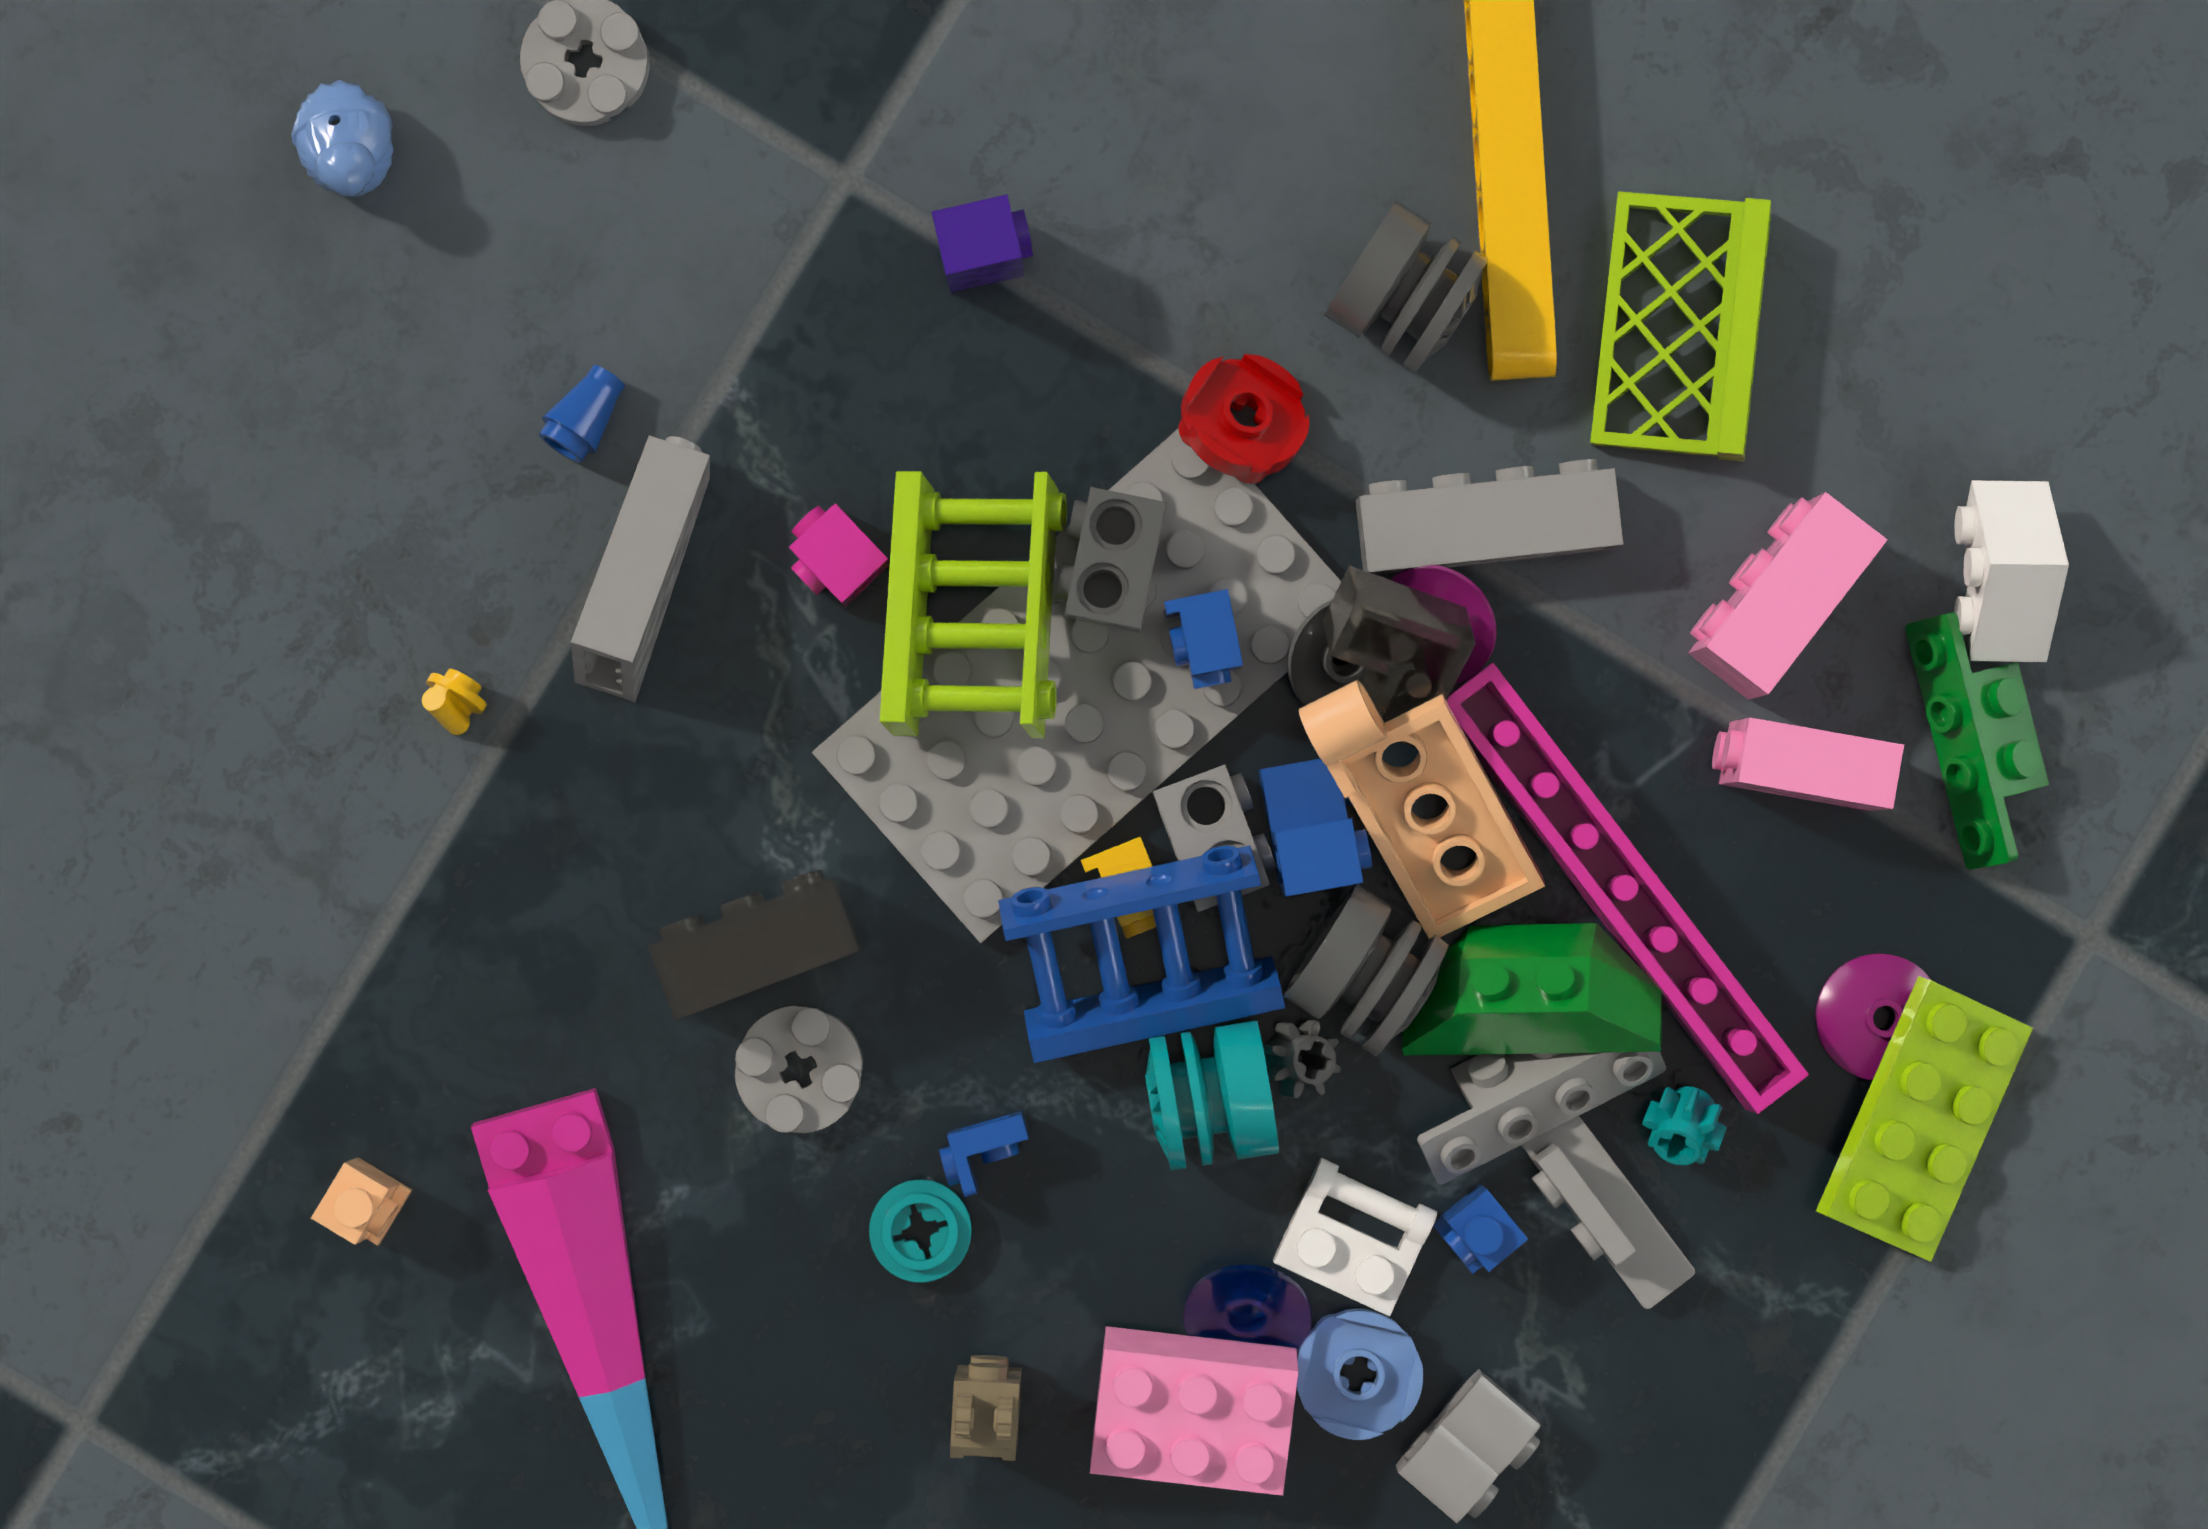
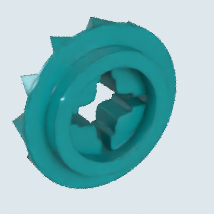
[869,1180,971,1282]

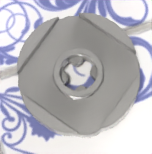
[520,0,650,126]
[735,1005,863,1133]

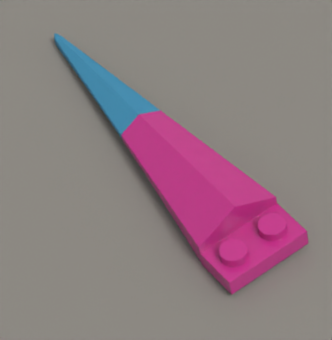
[471,1088,668,1529]

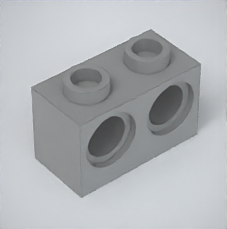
[1152,765,1277,912]

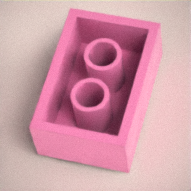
[1688,492,1888,700]
[1090,1326,1299,1496]

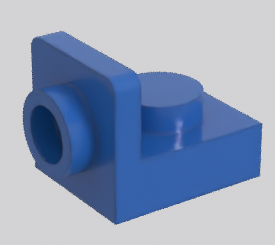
[939,1110,1029,1197]

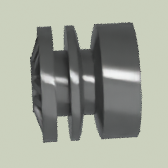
[1324,201,1488,374]
[1284,884,1449,1056]

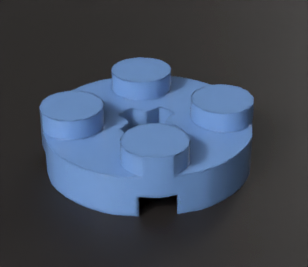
[1297,1308,1423,1440]

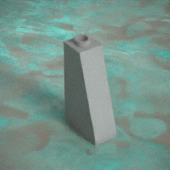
[571,435,710,702]

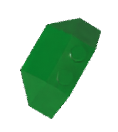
[1402,923,1663,1056]

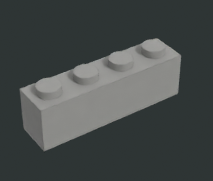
[1355,459,1623,577]

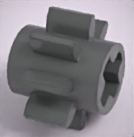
[1263,1019,1341,1098]

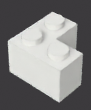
[1954,480,2069,662]

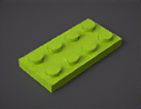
[1816,976,2033,1262]

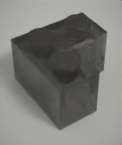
[1323,566,1476,748]

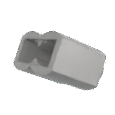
[1396,1369,1541,1523]

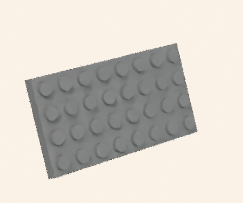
[812,429,1353,943]

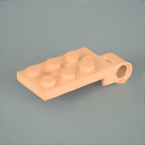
[1299,680,1545,939]

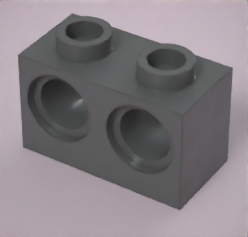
[1055,487,1167,633]

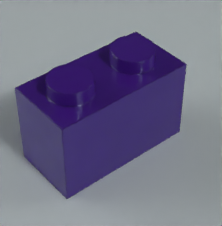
[931,194,1033,293]

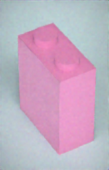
[1712,717,1904,811]

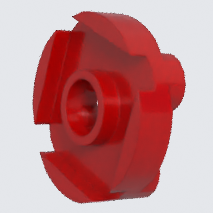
[1178,354,1310,484]

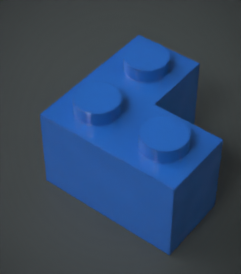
[1258,759,1372,896]

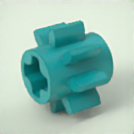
[1642,1086,1727,1165]

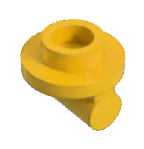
[422,669,487,735]

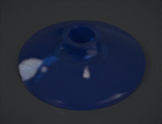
[1183,1265,1312,1350]

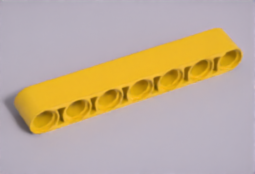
[1464,0,1557,381]

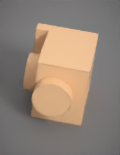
[311,1157,412,1246]

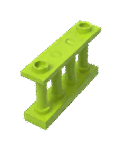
[879,471,1068,738]

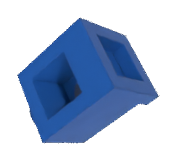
[1163,589,1243,690]
[1433,1184,1528,1274]

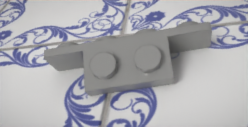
[1417,1052,1666,1185]
[1521,1116,1695,1309]

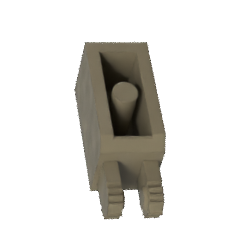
[950,1355,1022,1461]

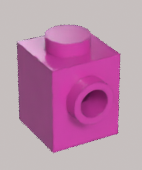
[789,503,890,607]

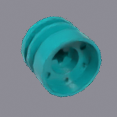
[1145,1020,1279,1171]

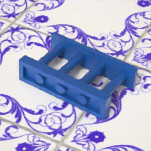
[998,845,1285,1063]

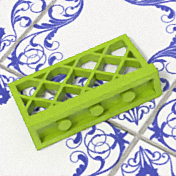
[1590,191,1772,462]

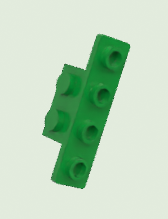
[1905,612,2049,870]

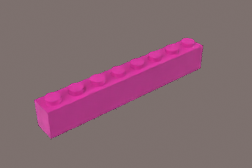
[1445,663,1809,1114]

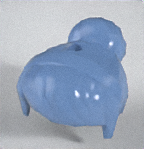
[291,80,394,197]

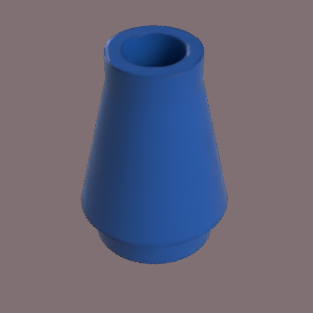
[539,365,625,463]

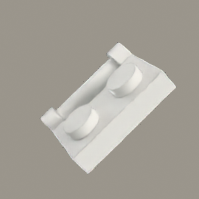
[1273,1158,1437,1317]

